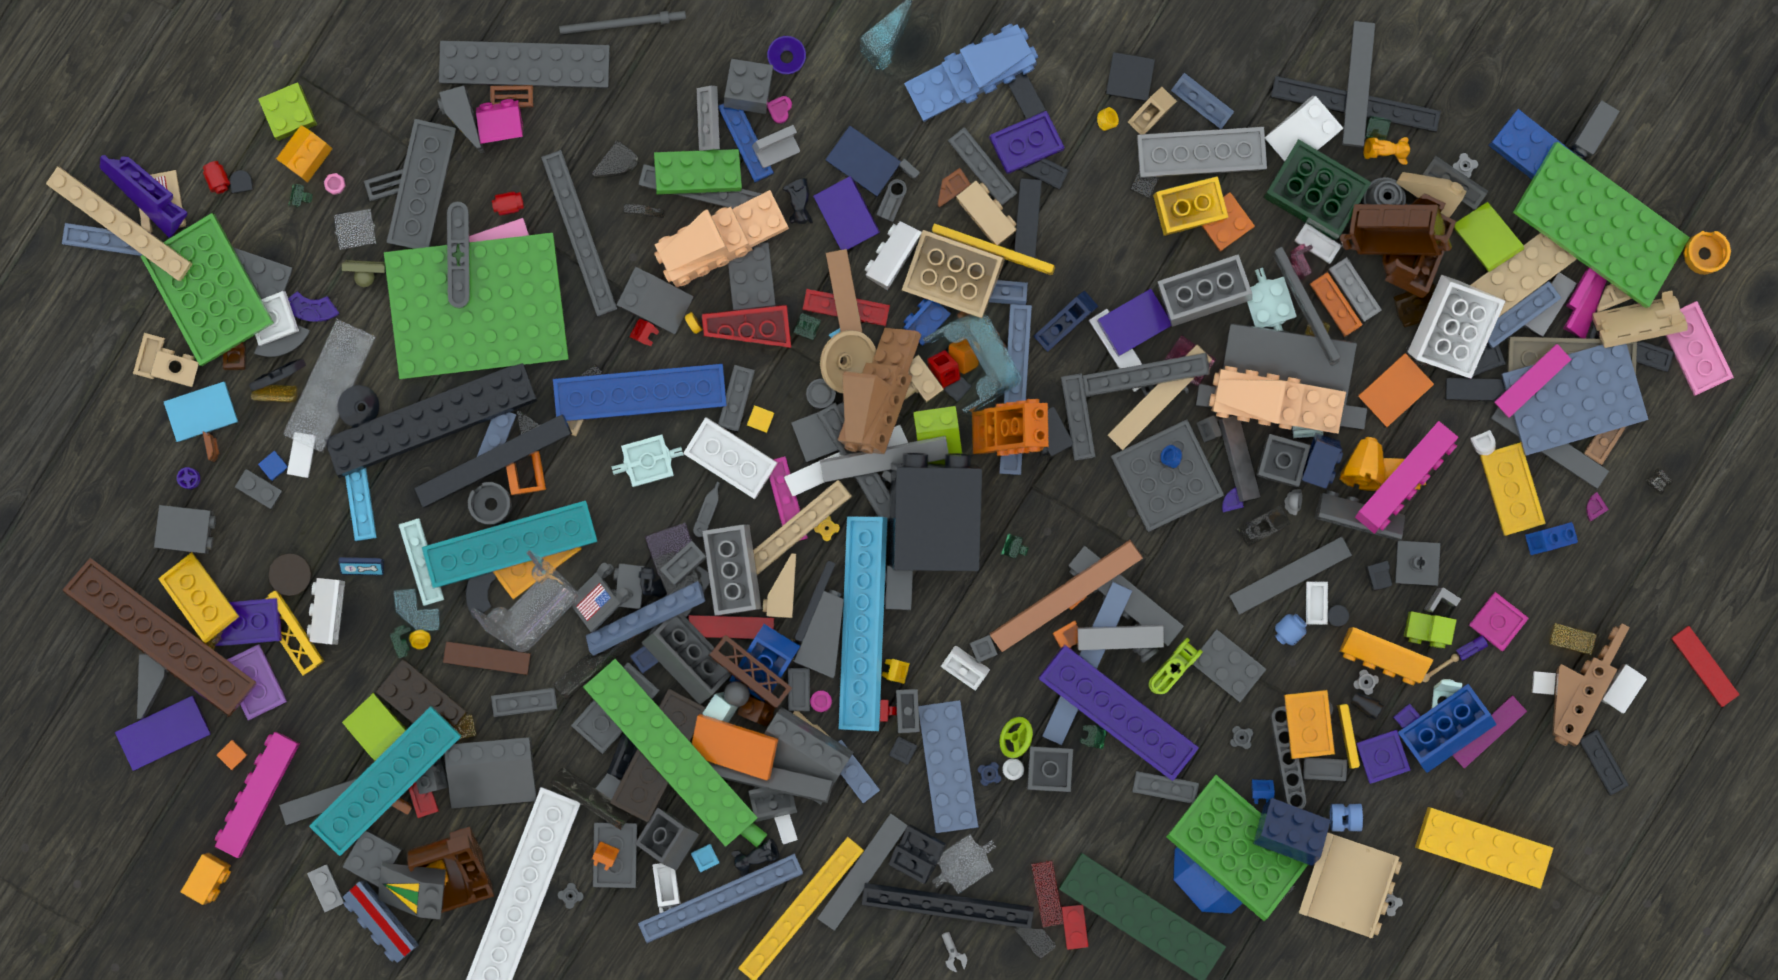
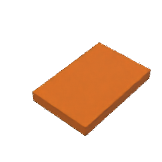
[1358,353,1434,427]

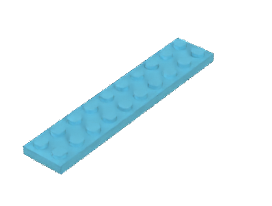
[839,517,887,731]

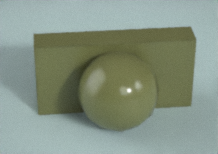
[342,260,386,287]

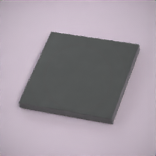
[1111,419,1224,532]

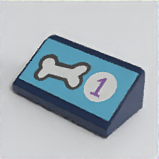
[339,557,384,575]

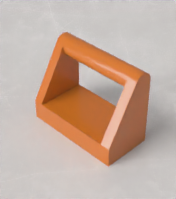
[506,451,546,496]

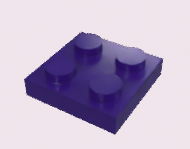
[1356,730,1410,784]

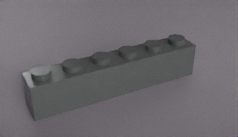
[1068,546,1184,646]

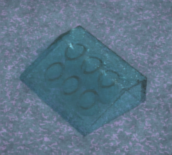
[860,0,913,70]

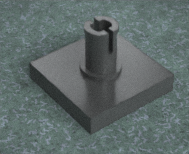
[1395,541,1440,586]

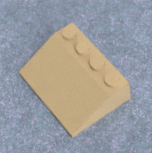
[902,230,1005,318]

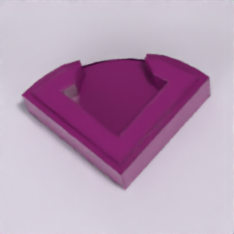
[1586,492,1609,521]

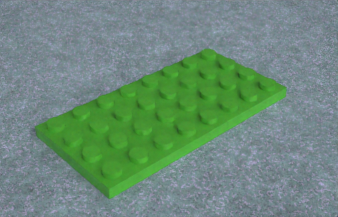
[1513,142,1690,308]

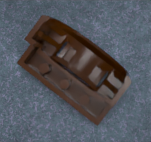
[1382,193,1456,298]

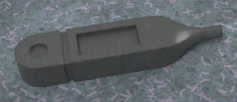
[693,482,720,537]

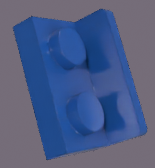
[903,298,951,346]

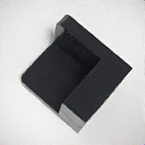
[1365,561,1392,591]

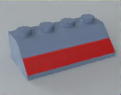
[343,880,419,963]

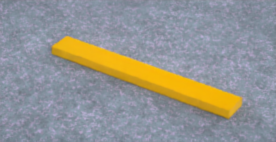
[738,837,864,980]

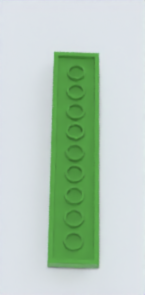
[583,659,757,847]

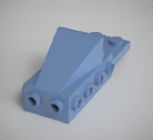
[904,24,1039,122]

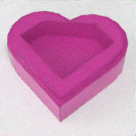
[767,96,792,124]

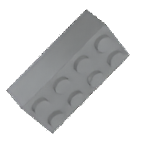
[1158,254,1253,327]
[703,525,762,616]

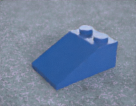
[729,624,800,703]

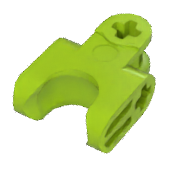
[1148,638,1203,694]

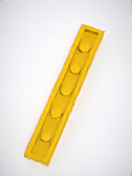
[932,223,1055,275]

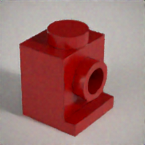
[927,350,961,388]

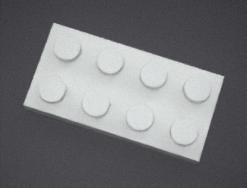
[683,417,778,499]

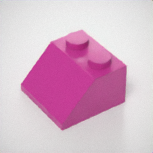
[476,99,523,144]

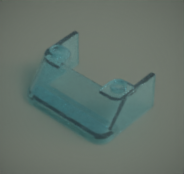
[923,313,1021,413]

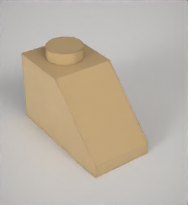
[1128,87,1177,135]

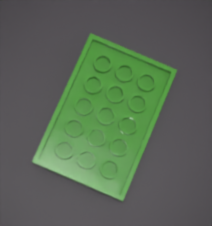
[141,213,274,366]
[1166,775,1308,921]

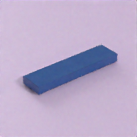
[718,103,774,183]

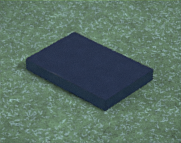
[825,126,901,197]

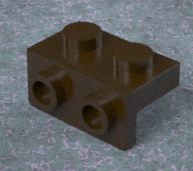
[1393,282,1436,328]

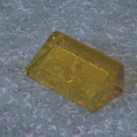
[251,385,297,403]

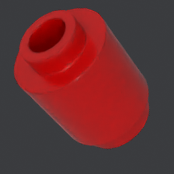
[203,161,230,194]
[492,191,524,216]

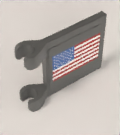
[568,563,633,632]

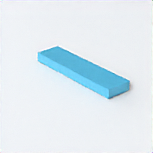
[345,468,377,541]

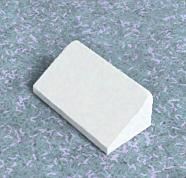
[941,646,990,691]

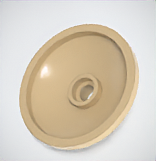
[820,330,876,393]

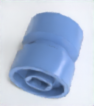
[1330,804,1363,831]

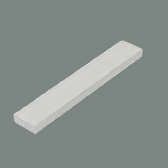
[784,425,908,496]

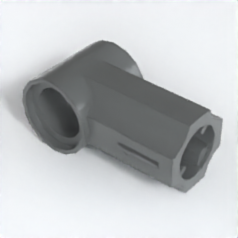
[876,179,907,222]

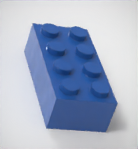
[1488,109,1583,179]

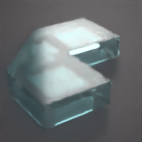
[394,589,440,631]

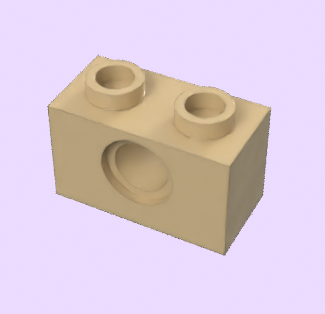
[150,348,199,387]

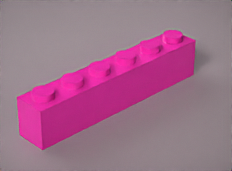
[1355,421,1458,534]
[215,732,300,858]

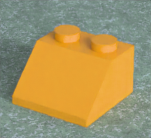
[276,125,333,183]

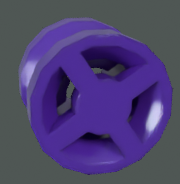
[177,467,201,489]

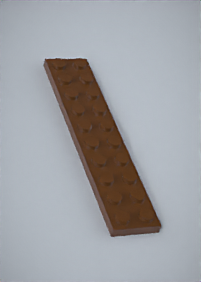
[63,558,257,717]

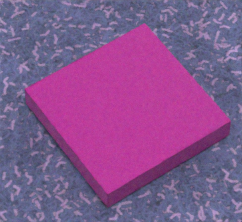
[1468,592,1529,652]

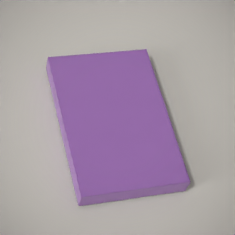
[227,644,287,720]

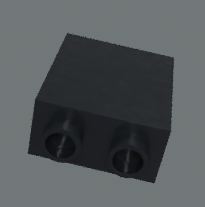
[889,453,982,571]

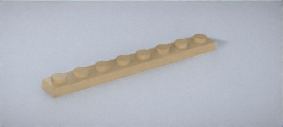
[46,166,192,281]

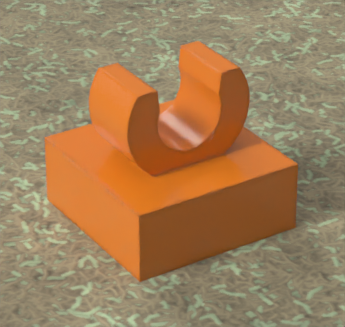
[592,841,619,871]

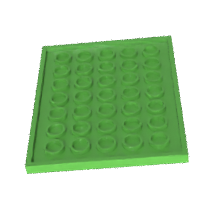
[384,233,569,379]

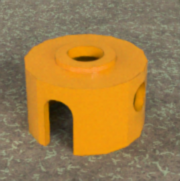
[1683,231,1731,275]

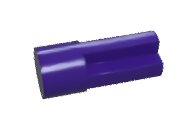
[1456,635,1488,661]

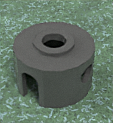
[468,482,512,525]

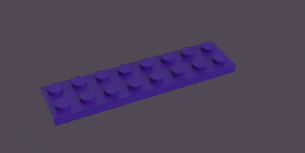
[1038,644,1199,781]

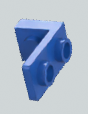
[1525,522,1578,555]

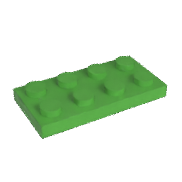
[654,149,742,194]

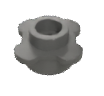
[1230,726,1253,749]
[558,883,583,909]

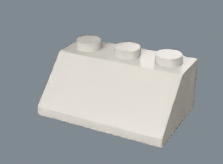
[865,221,922,290]
[307,578,345,645]

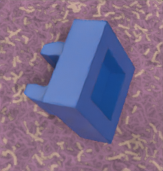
[1251,779,1275,804]

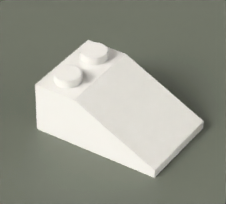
[1265,96,1343,162]

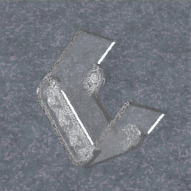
[471,550,578,652]

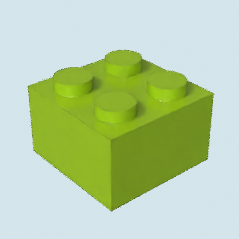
[259,82,317,141]

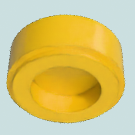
[685,312,703,334]

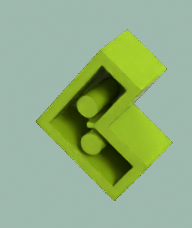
[1404,611,1456,648]

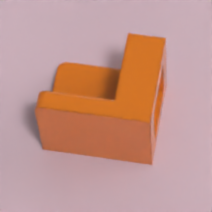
[949,337,979,374]
[1052,621,1078,648]

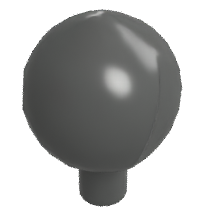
[724,681,750,707]

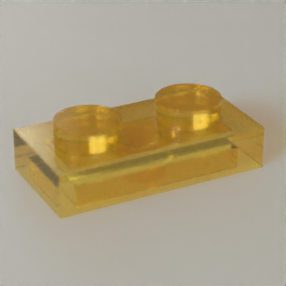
[1549,623,1597,655]

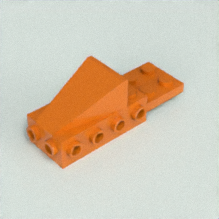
[972,399,1049,456]

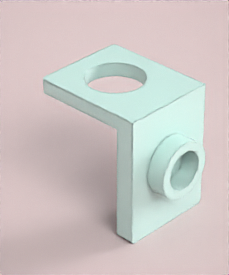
[1432,679,1462,708]

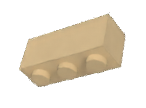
[956,181,1017,246]

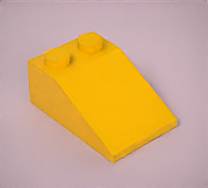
[1153,177,1228,236]

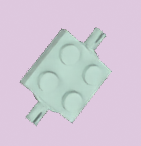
[1247,268,1297,331]
[611,435,683,487]

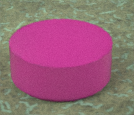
[810,691,832,712]

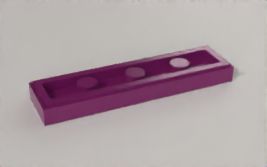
[1452,696,1527,769]

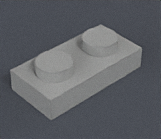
[307,864,345,912]

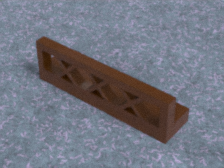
[708,635,792,708]

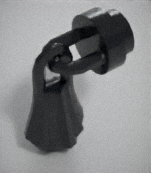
[638,567,668,597]

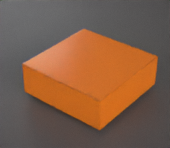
[217,740,247,770]

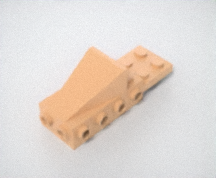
[654,190,789,287]
[1209,366,1346,434]

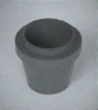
[1363,177,1406,205]

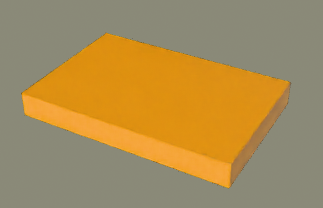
[1284,690,1335,759]

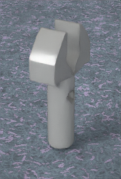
[942,932,967,972]

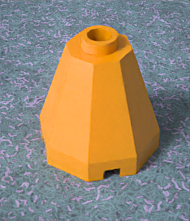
[1339,437,1386,491]

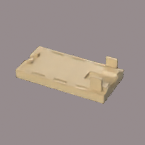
[1592,291,1688,348]

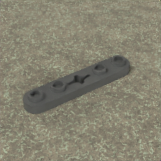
[447,202,470,309]

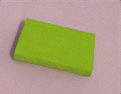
[1453,202,1524,272]

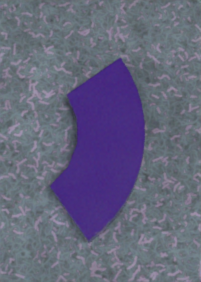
[288,291,340,322]

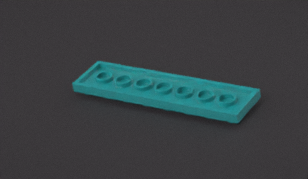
[422,501,598,589]
[309,706,461,856]

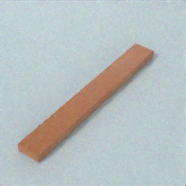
[990,540,1143,652]

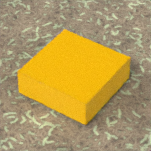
[747,405,774,433]

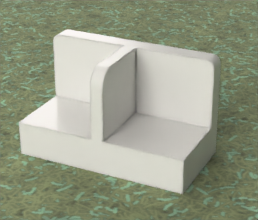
[1601,664,1647,713]

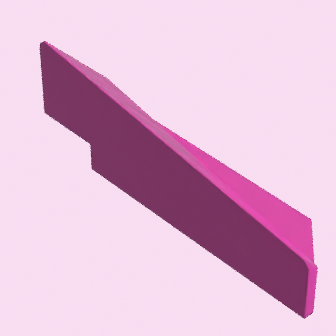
[1563,267,1607,339]

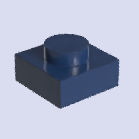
[630,646,659,673]

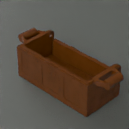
[1340,204,1452,255]

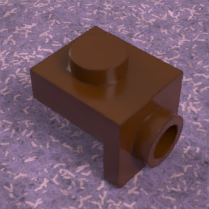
[737,696,775,726]

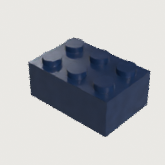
[1253,798,1331,866]

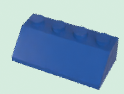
[1398,684,1497,773]

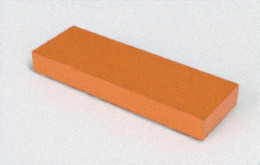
[1309,272,1363,337]

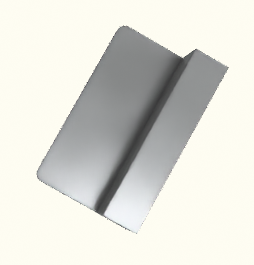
[752,125,800,168]
[1424,588,1461,612]

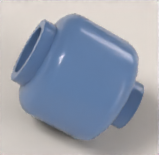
[1275,614,1307,645]

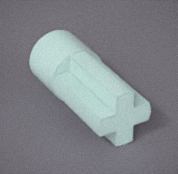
[1292,426,1323,438]

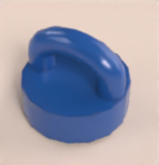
[1160,445,1182,468]

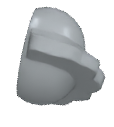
[1285,489,1302,516]

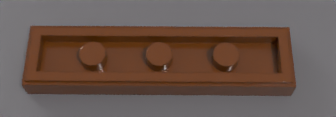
[443,642,531,675]

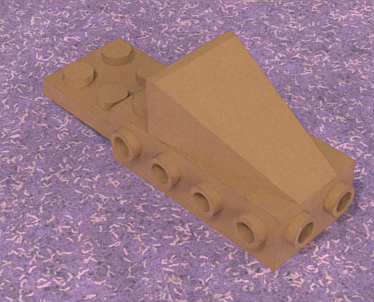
[838,328,922,454]
[1552,624,1630,747]

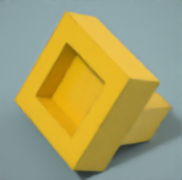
[882,659,910,684]

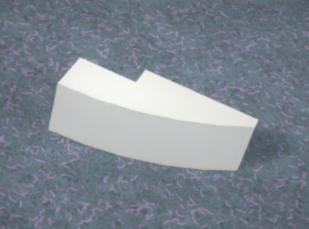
[653,863,684,928]

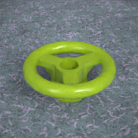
[999,717,1033,758]

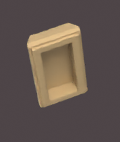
[133,333,165,379]

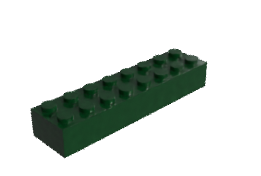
[1058,852,1226,980]

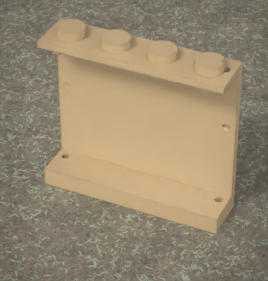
[1299,832,1402,938]

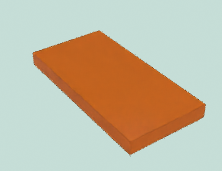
[692,714,778,780]

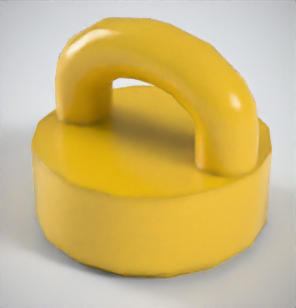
[1097,107,1119,131]

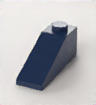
[1034,291,1099,352]

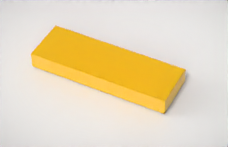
[1337,704,1360,769]

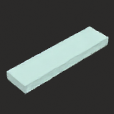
[399,518,445,606]

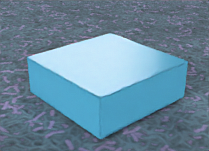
[691,844,720,872]

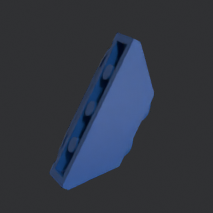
[1173,847,1243,913]

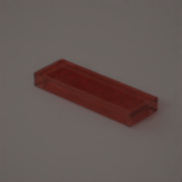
[1031,860,1064,927]

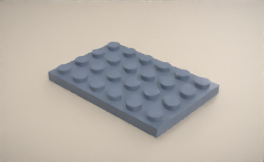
[1501,344,1648,456]

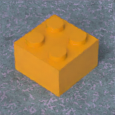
[181,853,231,905]

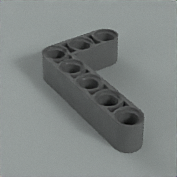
[1270,702,1333,809]

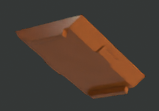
[202,431,219,462]

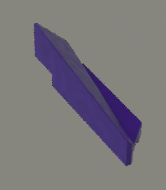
[100,155,187,238]

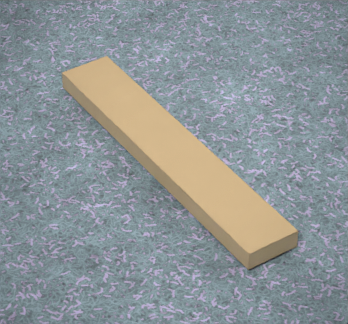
[1108,344,1212,450]
[753,480,852,575]

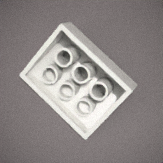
[1408,275,1505,378]

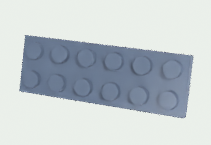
[918,700,978,833]

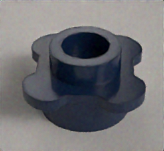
[978,762,1001,786]

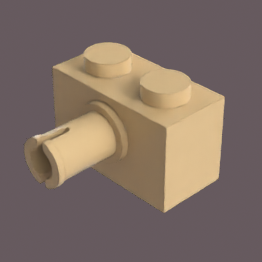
[904,355,944,403]

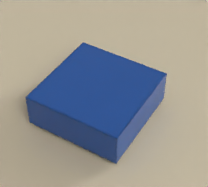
[258,451,288,481]

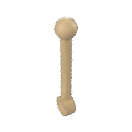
[1423,654,1459,682]

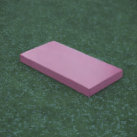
[1665,301,1734,396]

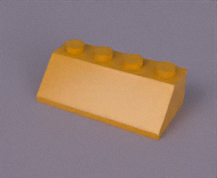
[1339,627,1433,686]

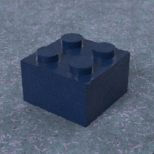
[1302,433,1343,488]

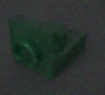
[390,625,413,659]

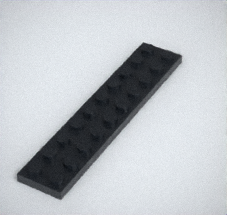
[324,363,537,478]

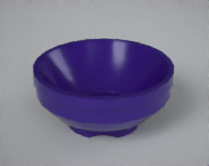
[767,36,806,75]

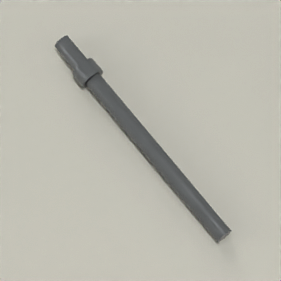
[559,11,686,34]

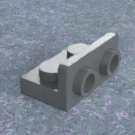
[416,756,448,794]

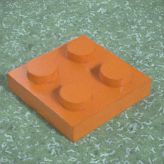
[1202,192,1255,251]

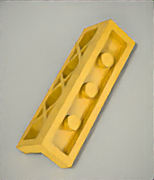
[266,590,325,676]

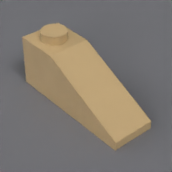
[1396,172,1467,218]
[763,554,796,618]

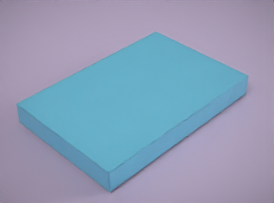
[164,382,238,442]

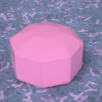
[324,173,346,195]

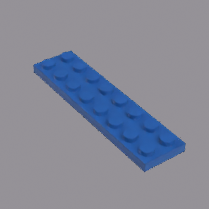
[553,364,727,421]

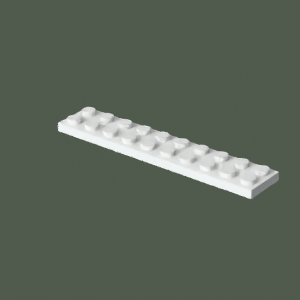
[466,787,581,980]

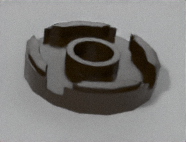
[268,553,312,596]

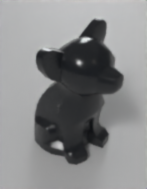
[783,178,813,224]
[731,838,779,877]

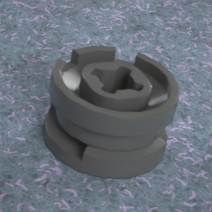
[806,379,836,409]

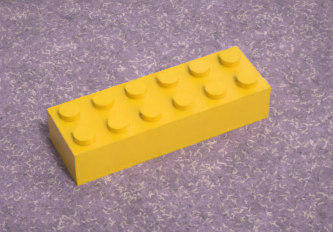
[1415,807,1553,889]

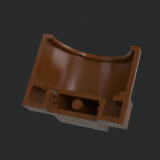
[407,827,494,913]

